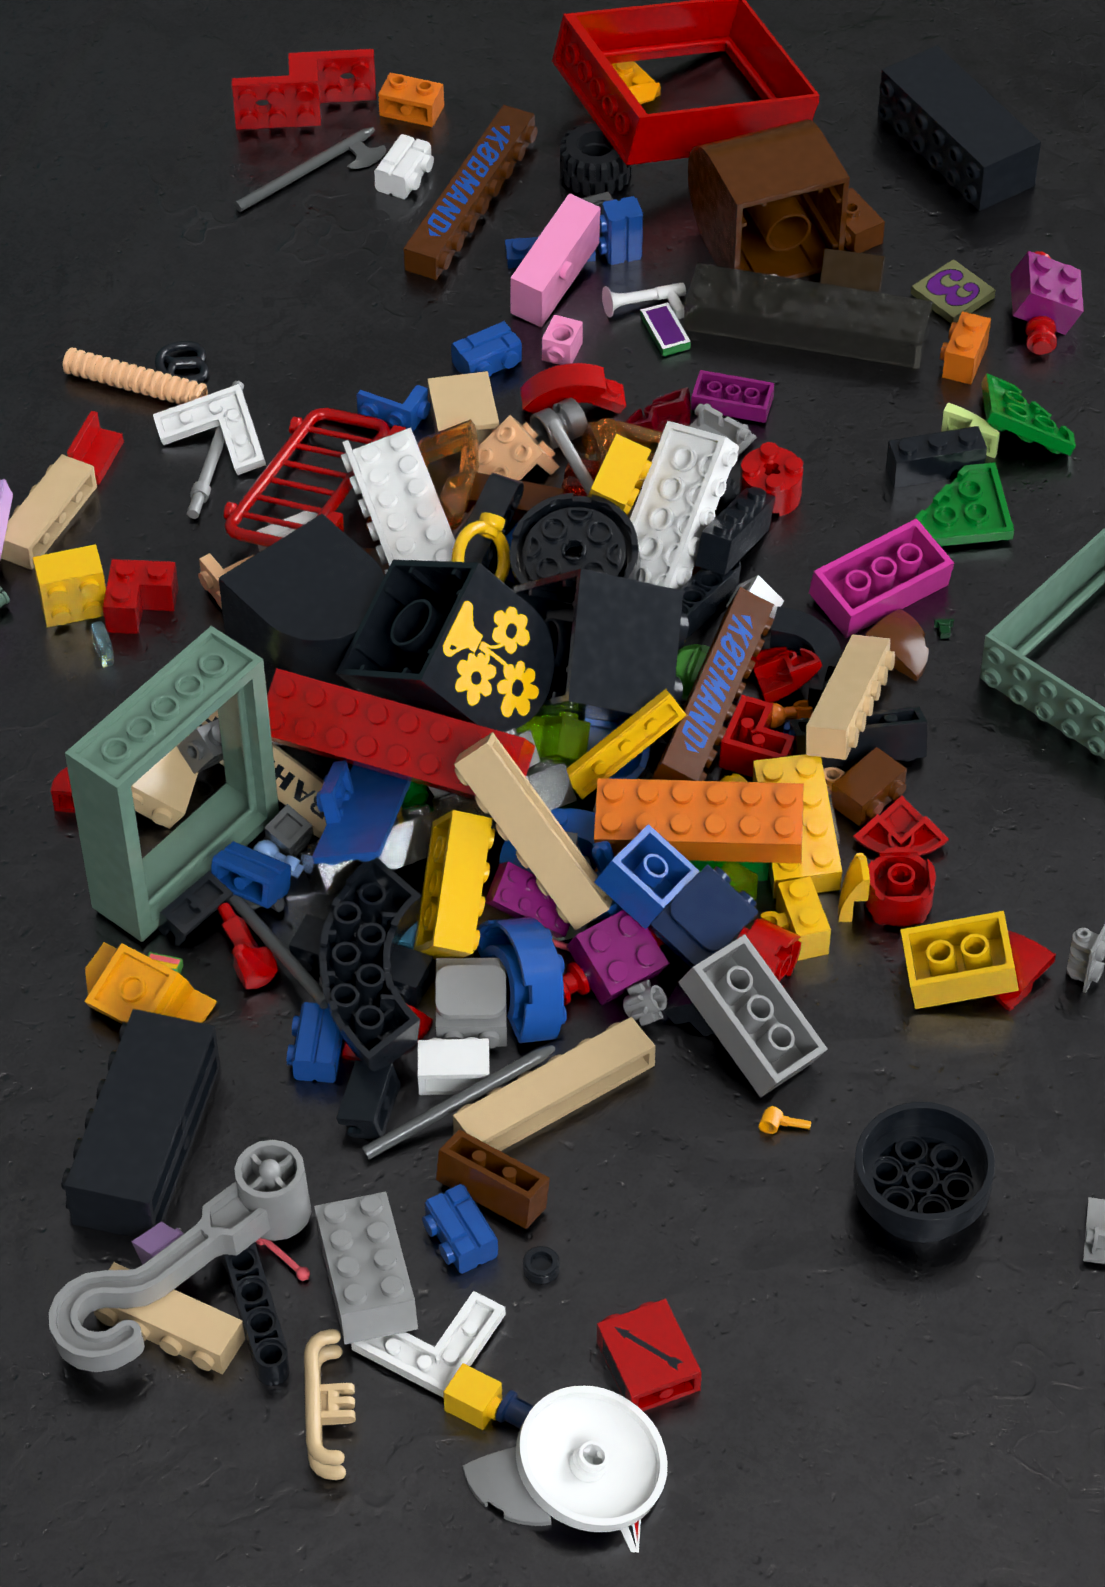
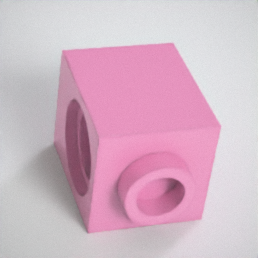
[542,315,583,365]

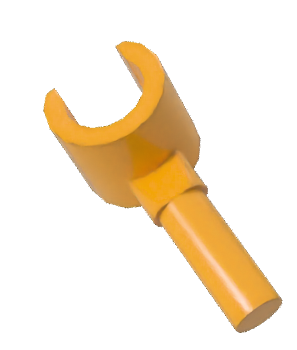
[759,1106,811,1134]

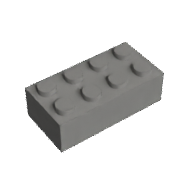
[678,934,828,1098]
[314,1192,418,1344]

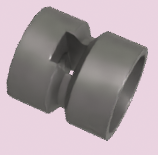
[530,398,588,450]

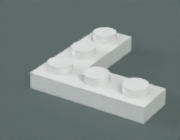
[153,384,266,475]
[351,1291,506,1398]

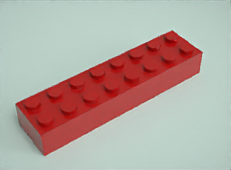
[267,668,536,800]

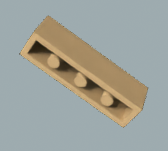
[1,454,97,570]
[94,1262,245,1374]

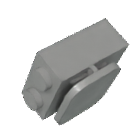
[435,958,507,1048]

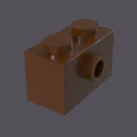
[844,188,885,253]
[830,747,907,827]

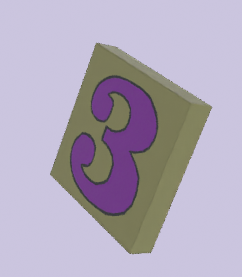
[911,259,996,324]

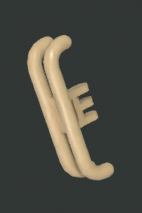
[304,1329,356,1480]

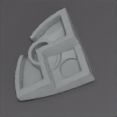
[463,1447,551,1526]

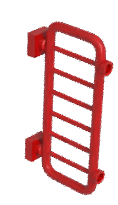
[223,408,406,547]

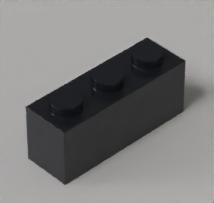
[886,426,987,488]

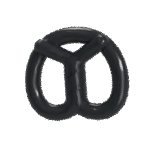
[155,341,209,384]

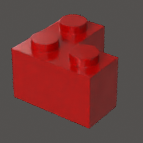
[103,559,179,634]
[719,695,795,777]

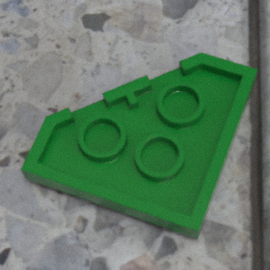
[981,373,1076,456]
[915,462,1014,546]

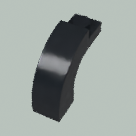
[770,606,842,710]

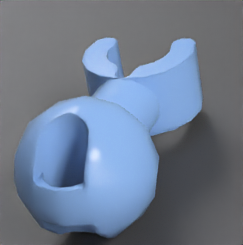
[254,840,304,879]

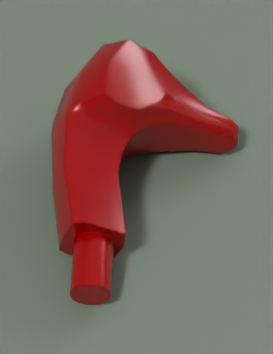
[217,902,278,989]

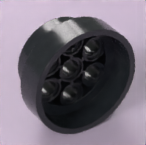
[853,1102,995,1243]

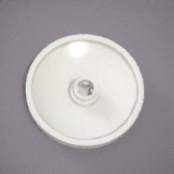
[516,1386,667,1532]

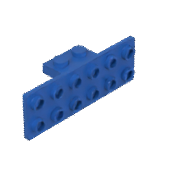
[312,760,411,865]

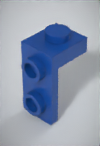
[356,385,431,432]

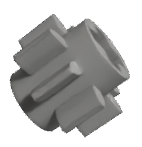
[623,980,667,1026]

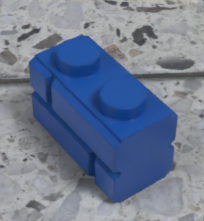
[598,196,643,265]
[451,321,522,377]
[211,841,291,909]
[287,1002,343,1083]
[422,1184,498,1274]

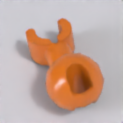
[771,700,813,728]

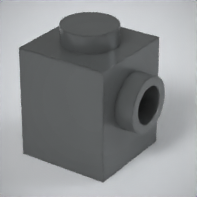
[177,719,223,774]

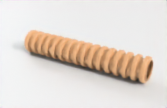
[62,347,208,405]

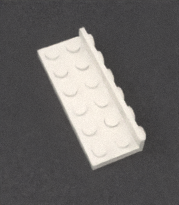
[630,421,739,590]
[341,427,455,574]

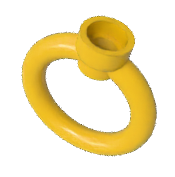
[451,512,510,583]

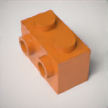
[378,73,444,127]
[940,311,991,385]

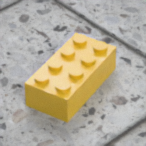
[753,754,842,899]
[414,810,495,959]

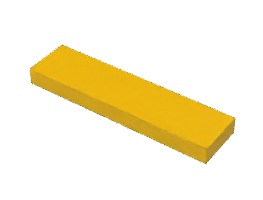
[561,689,687,800]

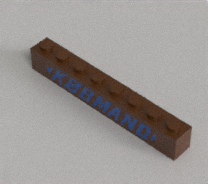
[404,105,538,280]
[651,587,774,781]

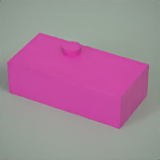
[809,518,954,638]

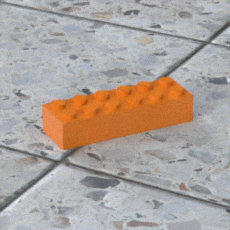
[594,778,804,864]

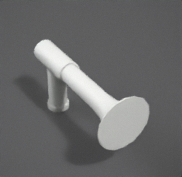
[602,282,687,319]

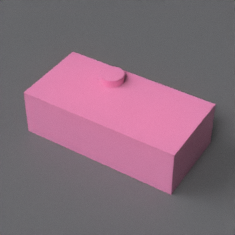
[510,193,601,328]

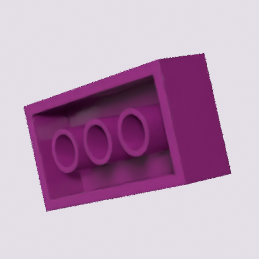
[691,370,775,423]
[485,862,571,938]

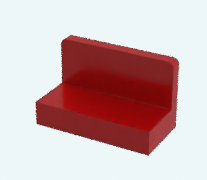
[67,411,124,485]

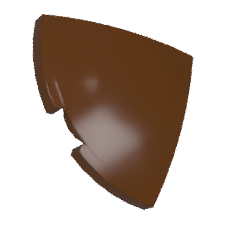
[865,609,929,681]

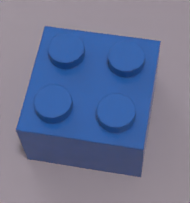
[594,824,699,929]

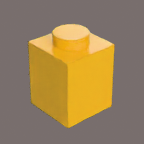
[443,1363,503,1430]

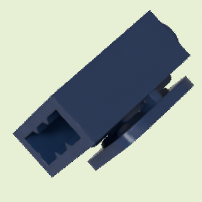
[649,864,759,968]

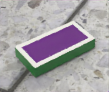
[640,302,691,356]

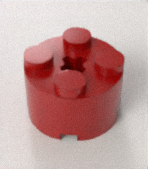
[739,442,803,516]
[865,847,936,926]
[737,918,802,987]

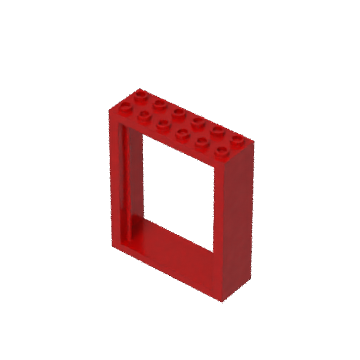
[552,0,820,165]

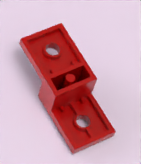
[232,49,377,130]

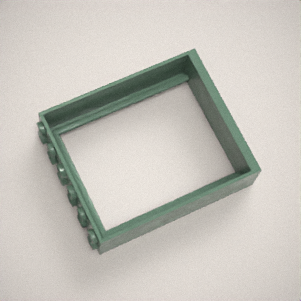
[980,528,1105,759]
[65,626,279,942]

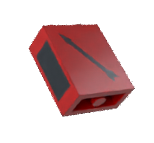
[597,1299,702,1411]

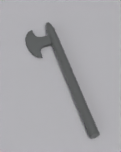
[234,127,386,212]
[229,894,328,1009]
[362,1045,555,1160]

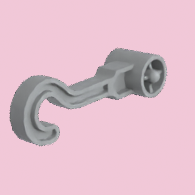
[48,1139,312,1372]

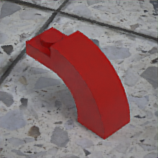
[520,363,626,414]

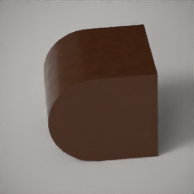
[688,119,850,295]

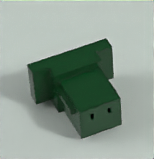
[934,619,954,639]

